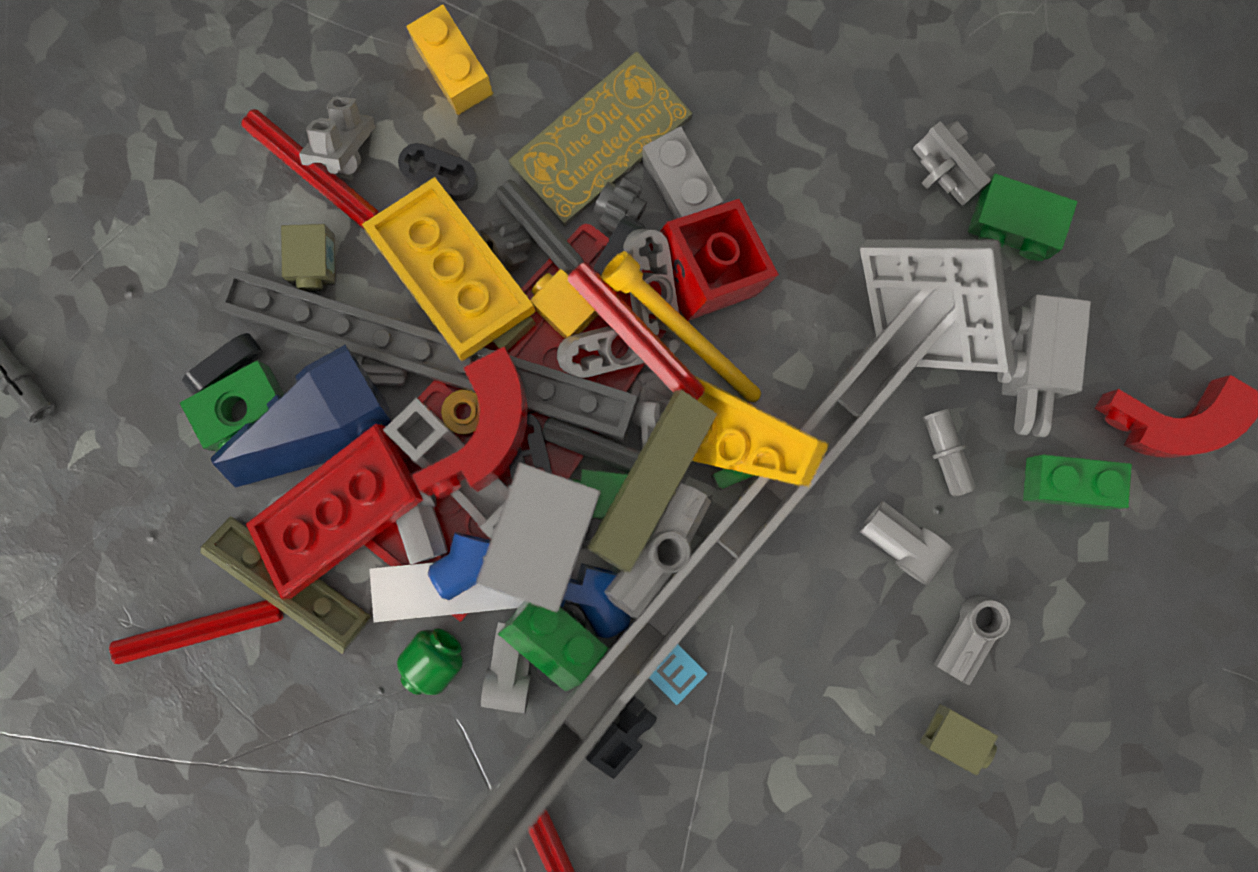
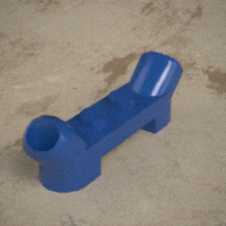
[427,532,631,638]

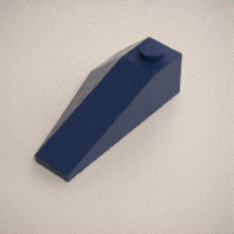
[211,344,394,488]

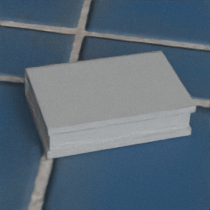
[476,463,601,612]

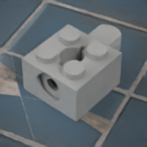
[997,294,1091,438]

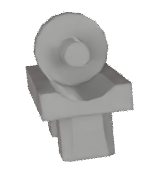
[299,96,375,175]
[913,121,996,206]

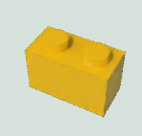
[406,4,493,115]

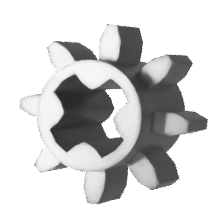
[594,177,647,233]
[480,217,531,273]

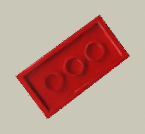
[246,424,424,599]

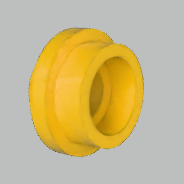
[442,390,480,434]

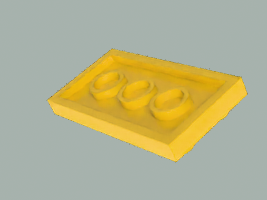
[362,177,535,362]

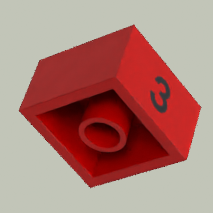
[648,198,779,321]

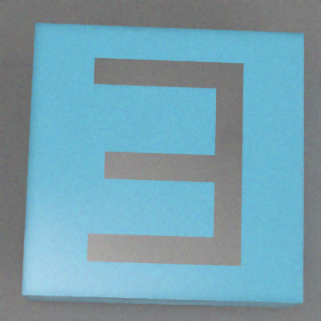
[649,644,707,705]

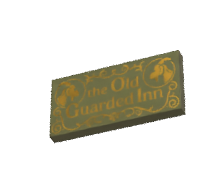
[508,51,693,227]

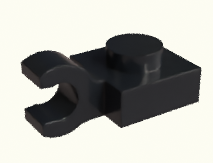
[585,695,657,779]

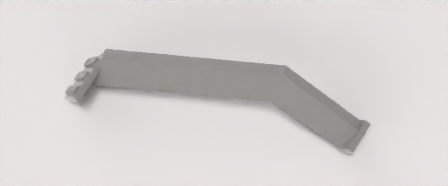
[384,239,1014,872]

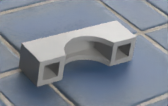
[384,398,509,538]

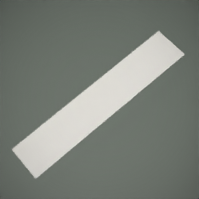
[370,548,620,622]

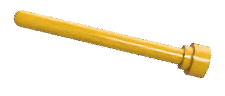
[601,251,761,402]

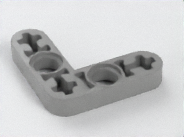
[557,229,681,378]

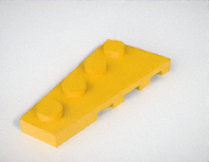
[692,375,829,487]

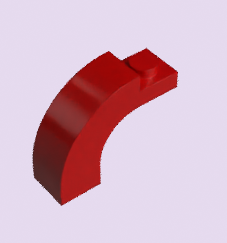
[412,347,528,498]
[1095,375,1258,458]

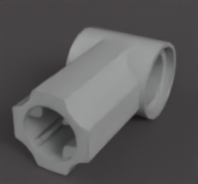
[396,469,449,565]
[859,501,954,586]
[934,595,1010,686]
[481,621,532,714]

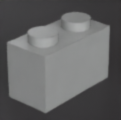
[642,126,723,219]

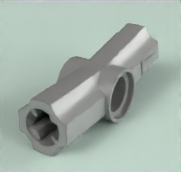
[604,482,711,618]

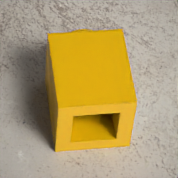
[530,269,599,339]

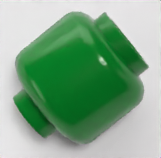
[397,628,463,695]

